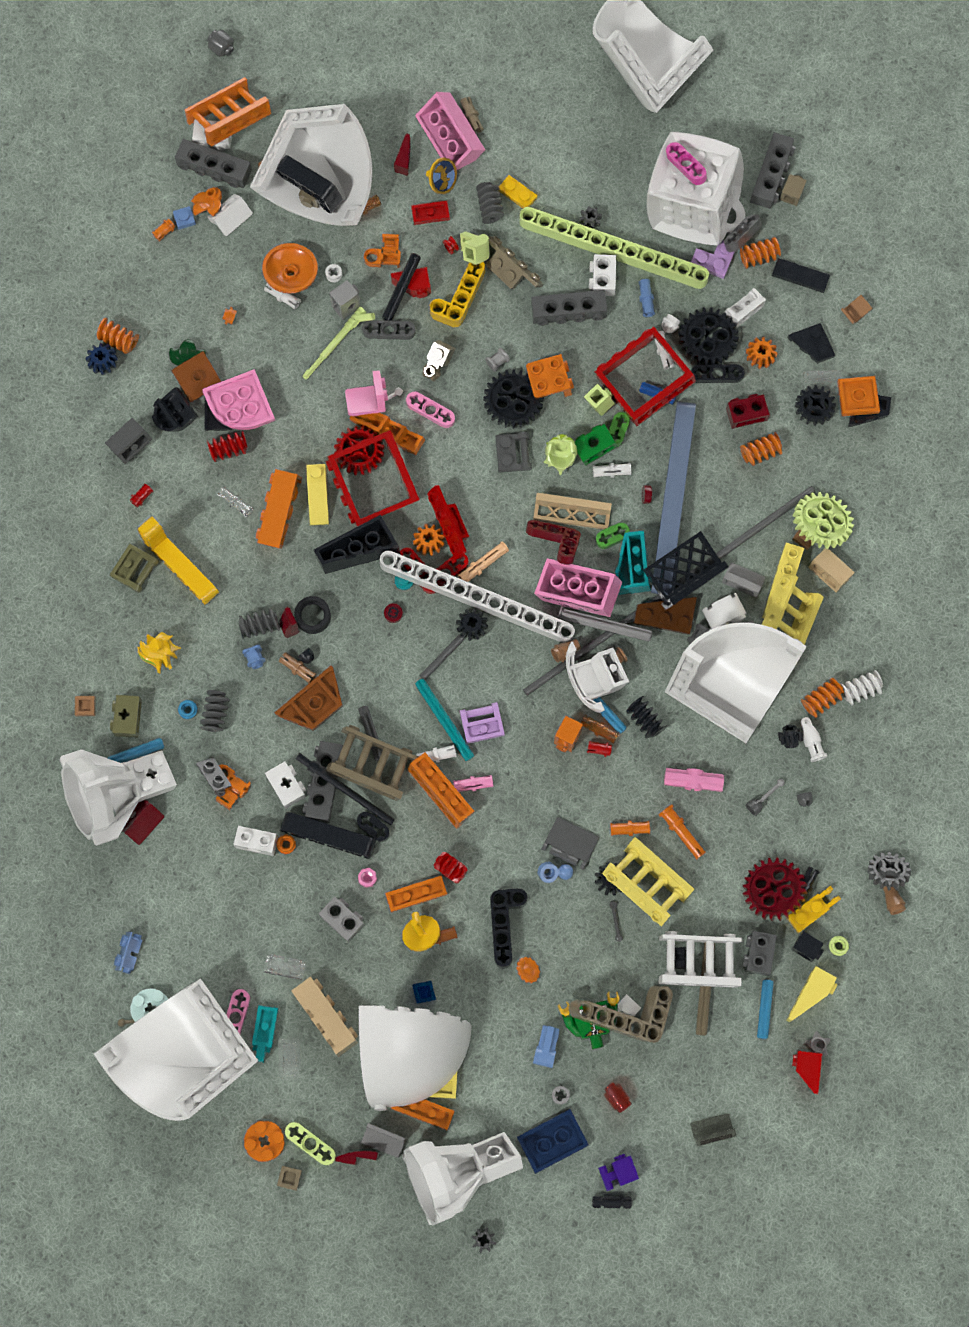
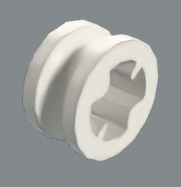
[325,264,342,283]

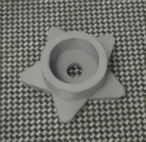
[805,1031,831,1056]

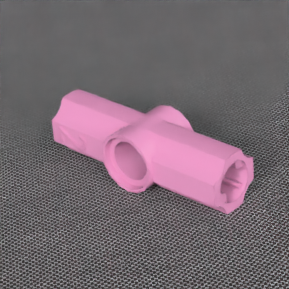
[664,768,724,792]

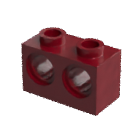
[726,394,770,429]

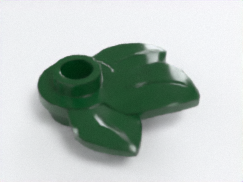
[169,339,206,366]

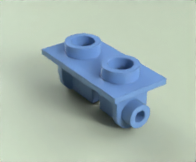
[114,932,142,974]

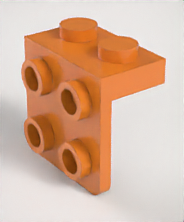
[526,354,574,398]

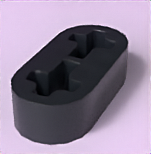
[357,812,390,842]

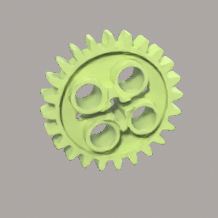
[793,492,854,549]

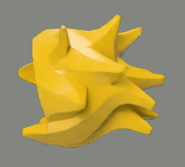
[137,632,181,674]

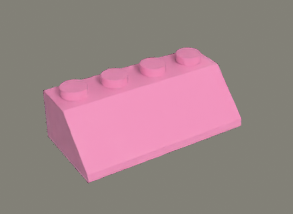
[415,92,485,170]

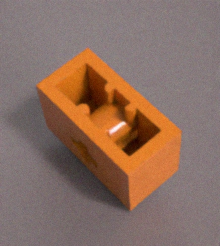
[554,716,583,752]

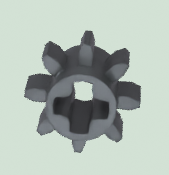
[579,206,602,229]
[471,1227,496,1253]

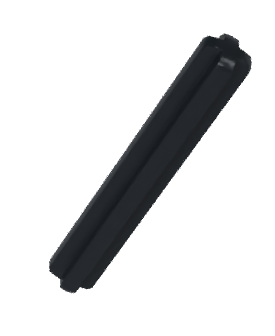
[382,253,421,321]

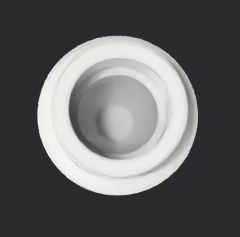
[662,314,681,333]

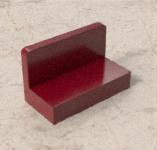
[122,800,164,845]

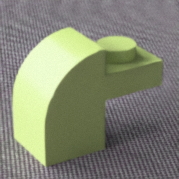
[460,231,490,265]

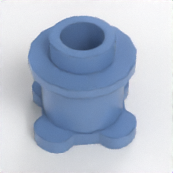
[242,645,266,669]

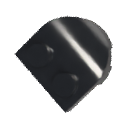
[152,387,199,432]

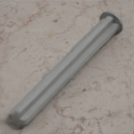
[558,606,653,642]

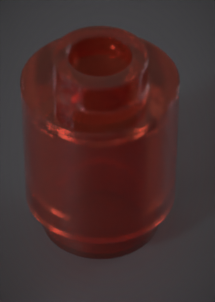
[603,1082,632,1113]

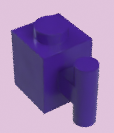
[598,1153,639,1191]

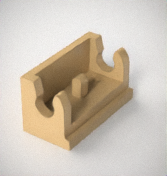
[808,548,855,593]

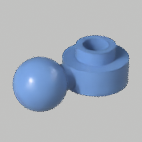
[537,862,573,883]

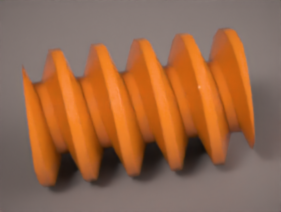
[740,237,781,269]
[97,317,139,354]
[740,432,782,466]
[801,678,844,718]

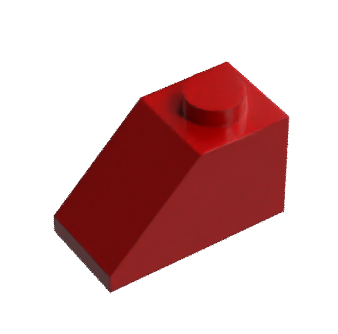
[391,267,431,298]
[792,1050,822,1094]

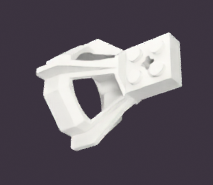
[60,749,177,846]
[402,1132,523,1226]

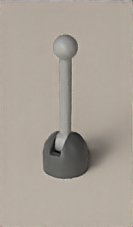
[745,779,785,816]

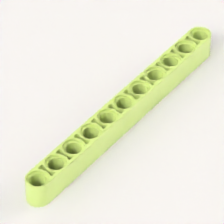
[519,207,709,289]

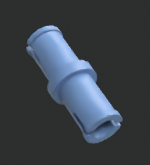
[639,279,655,317]

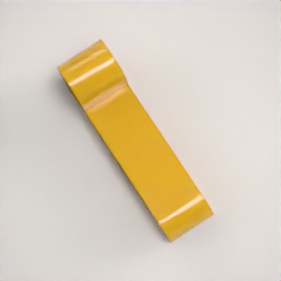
[430,262,485,327]

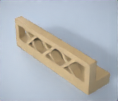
[533,493,612,530]

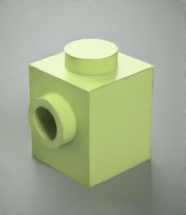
[584,384,615,416]

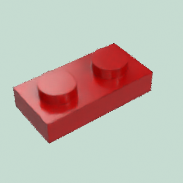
[411,201,450,225]

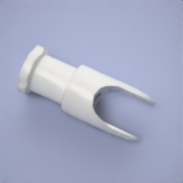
[801,717,827,762]

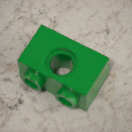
[575,424,618,465]

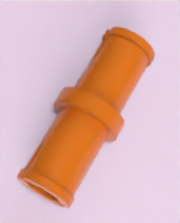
[610,821,650,836]

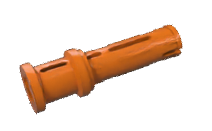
[659,804,706,860]

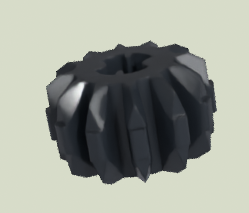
[456,608,488,641]
[594,862,628,896]

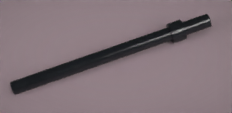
[295,753,395,826]

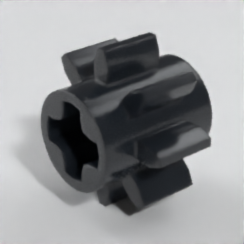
[778,724,803,748]

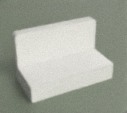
[207,194,252,236]

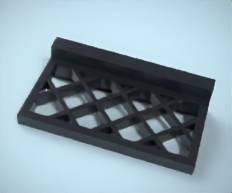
[643,531,729,610]

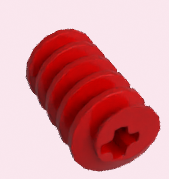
[207,431,248,462]

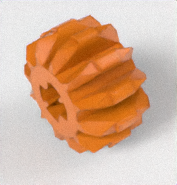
[745,337,778,369]
[413,524,445,556]

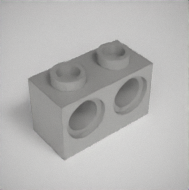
[319,897,364,943]

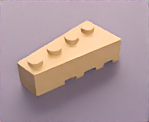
[291,976,358,1057]

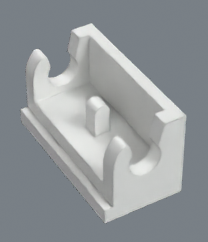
[723,288,766,328]

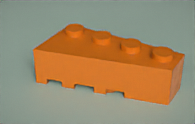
[256,469,303,549]

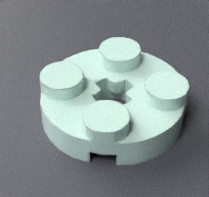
[130,989,168,1022]

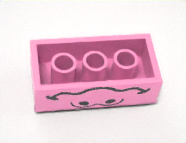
[534,558,622,617]

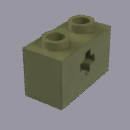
[110,695,142,738]

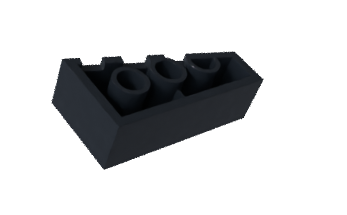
[313,515,400,574]

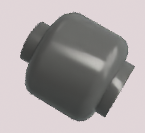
[207,29,234,57]

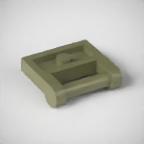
[110,544,159,593]

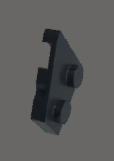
[787,323,835,364]

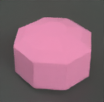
[358,868,377,888]

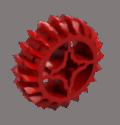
[334,426,384,476]

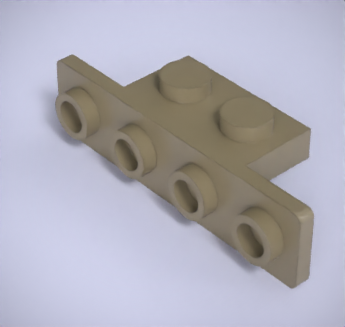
[486,236,544,289]

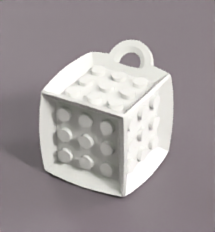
[647,131,745,246]

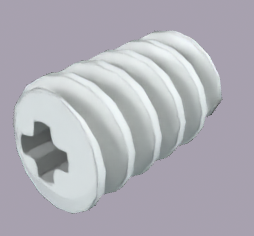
[840,670,883,706]

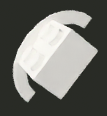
[566,642,629,713]

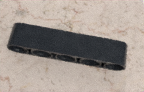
[280,812,376,859]

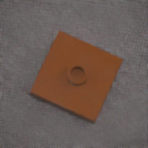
[171,351,221,403]

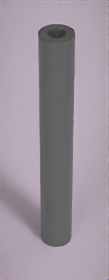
[419,635,464,680]

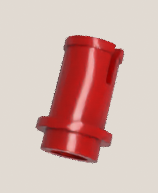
[130,483,153,508]
[587,741,612,757]

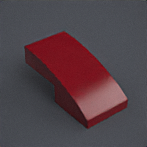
[335,1151,379,1165]

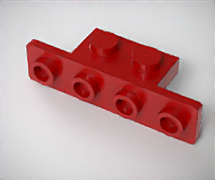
[427,485,469,560]

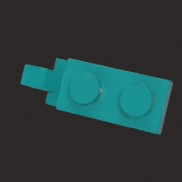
[252,1005,279,1063]

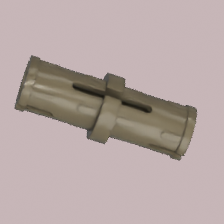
[460,97,484,133]

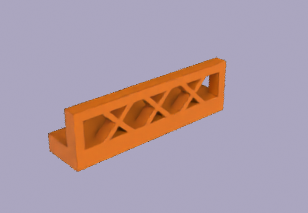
[408,752,474,829]

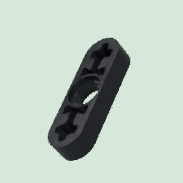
[691,364,745,383]

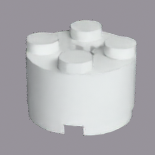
[702,593,746,629]

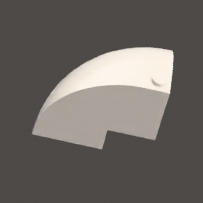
[359,1006,471,1111]

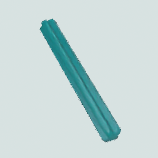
[415,678,474,761]

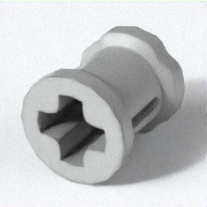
[485,348,510,372]

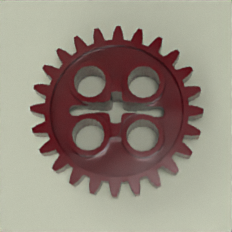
[743,857,807,922]

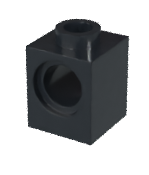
[791,931,824,962]

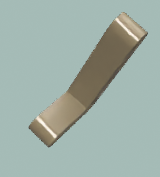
[569,985,673,1043]

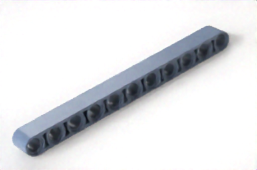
[651,401,696,595]

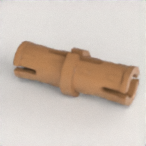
[279,652,317,684]

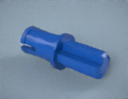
[639,382,676,405]

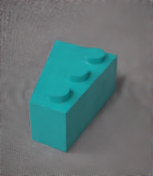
[615,530,651,595]

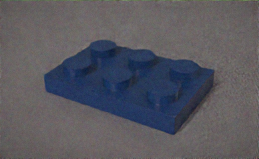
[517,1109,589,1174]

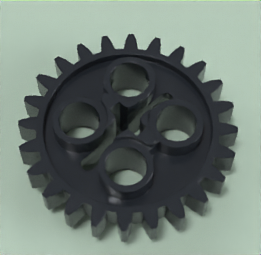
[678,307,739,365]
[483,369,544,429]

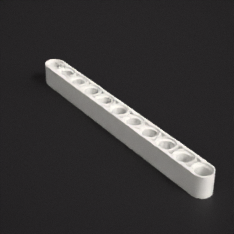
[380,551,575,643]

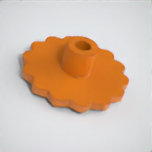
[516,956,540,983]

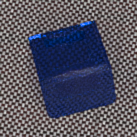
[412,981,436,1005]

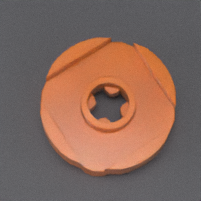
[244,1121,285,1162]

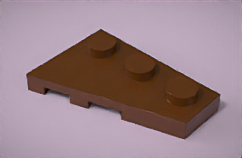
[633,597,697,635]

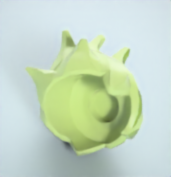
[544,434,577,475]

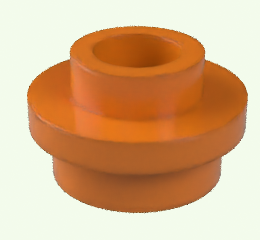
[222,307,237,325]
[276,835,296,854]

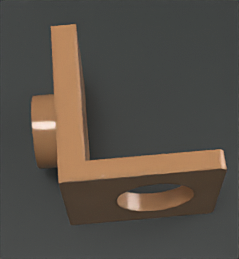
[841,295,873,325]

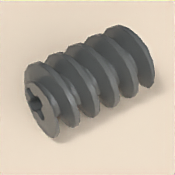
[476,182,504,224]
[238,608,280,639]
[199,690,230,732]

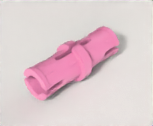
[453,775,493,792]

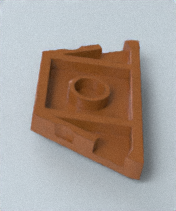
[274,665,343,731]

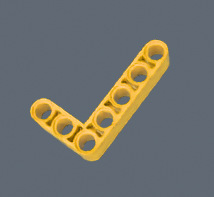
[137,516,219,605]

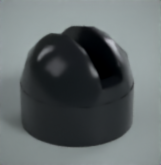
[298,647,314,664]

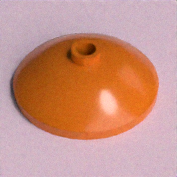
[262,243,318,293]

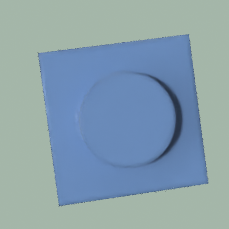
[173,206,196,230]

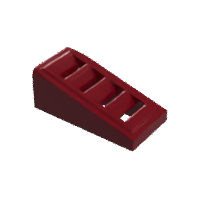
[394,133,411,176]
[279,607,300,638]

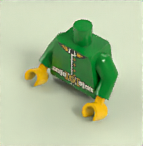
[558,992,619,1050]

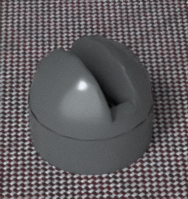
[796,792,813,807]

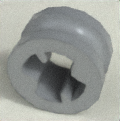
[552,1086,570,1105]

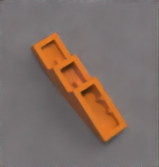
[349,413,425,455]

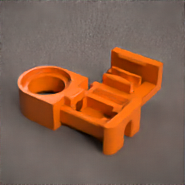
[364,234,401,268]
[216,765,251,810]

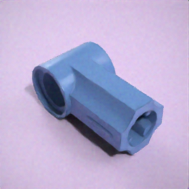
[533,1025,560,1068]

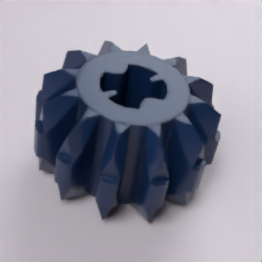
[85,342,118,375]

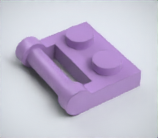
[459,702,505,744]

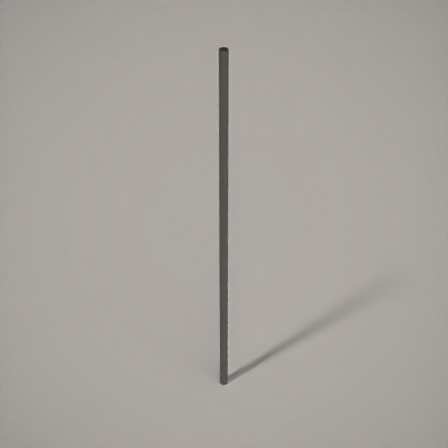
[523,486,815,696]

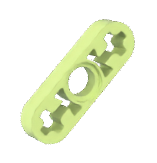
[285,1122,336,1165]

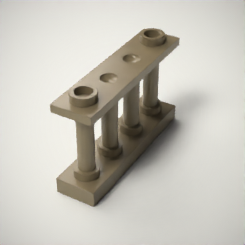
[326,725,417,801]

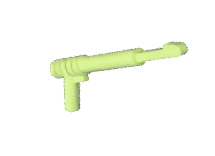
[303,307,375,379]

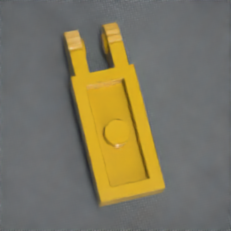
[788,886,841,933]

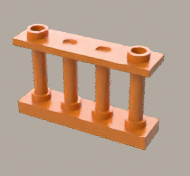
[185,77,271,147]

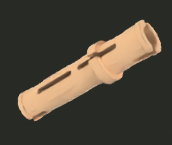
[458,542,509,582]

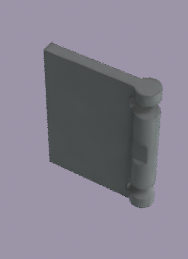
[541,817,599,870]

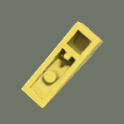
[306,464,329,525]
[786,966,837,1022]

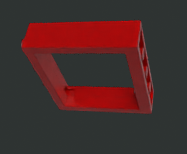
[594,327,696,427]
[325,430,420,526]

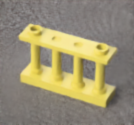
[762,575,824,645]
[602,837,694,927]

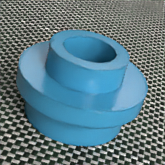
[178,700,198,719]

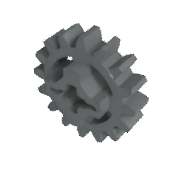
[867,852,911,891]

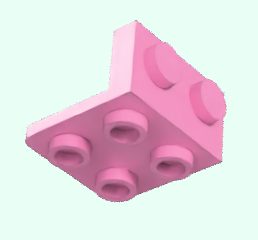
[345,370,388,416]

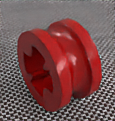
[443,236,459,255]

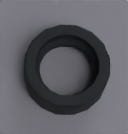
[294,596,331,634]

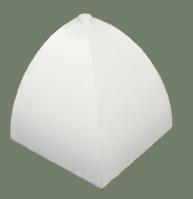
[593,0,713,113]
[250,104,372,226]
[665,623,806,743]
[94,978,258,1121]

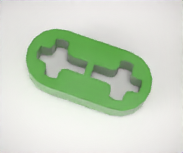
[609,412,630,446]
[596,523,630,549]

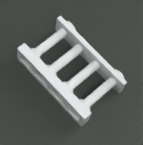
[659,931,742,988]

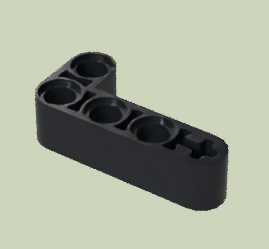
[275,155,343,214]
[490,888,528,969]

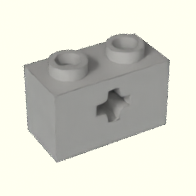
[329,280,361,320]

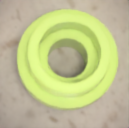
[829,936,849,956]

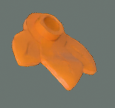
[191,187,222,216]

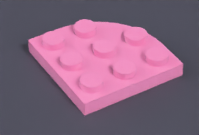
[202,369,275,430]

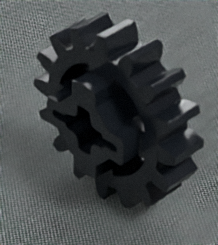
[795,385,836,426]

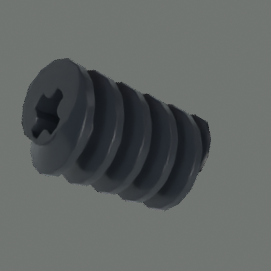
[626,696,667,739]

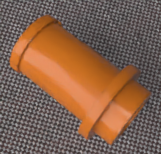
[152,219,176,242]

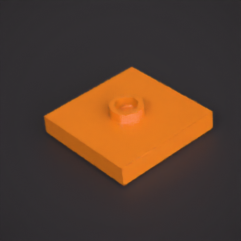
[837,376,880,416]

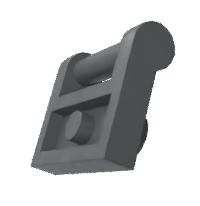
[495,432,532,473]

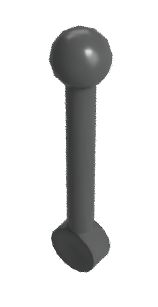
[609,901,623,942]

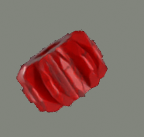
[433,852,468,883]

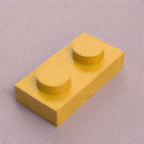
[498,175,538,208]

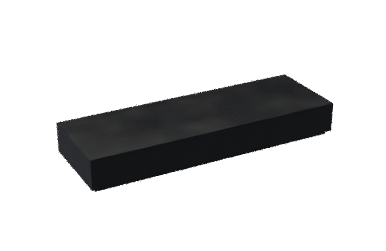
[772,258,830,293]

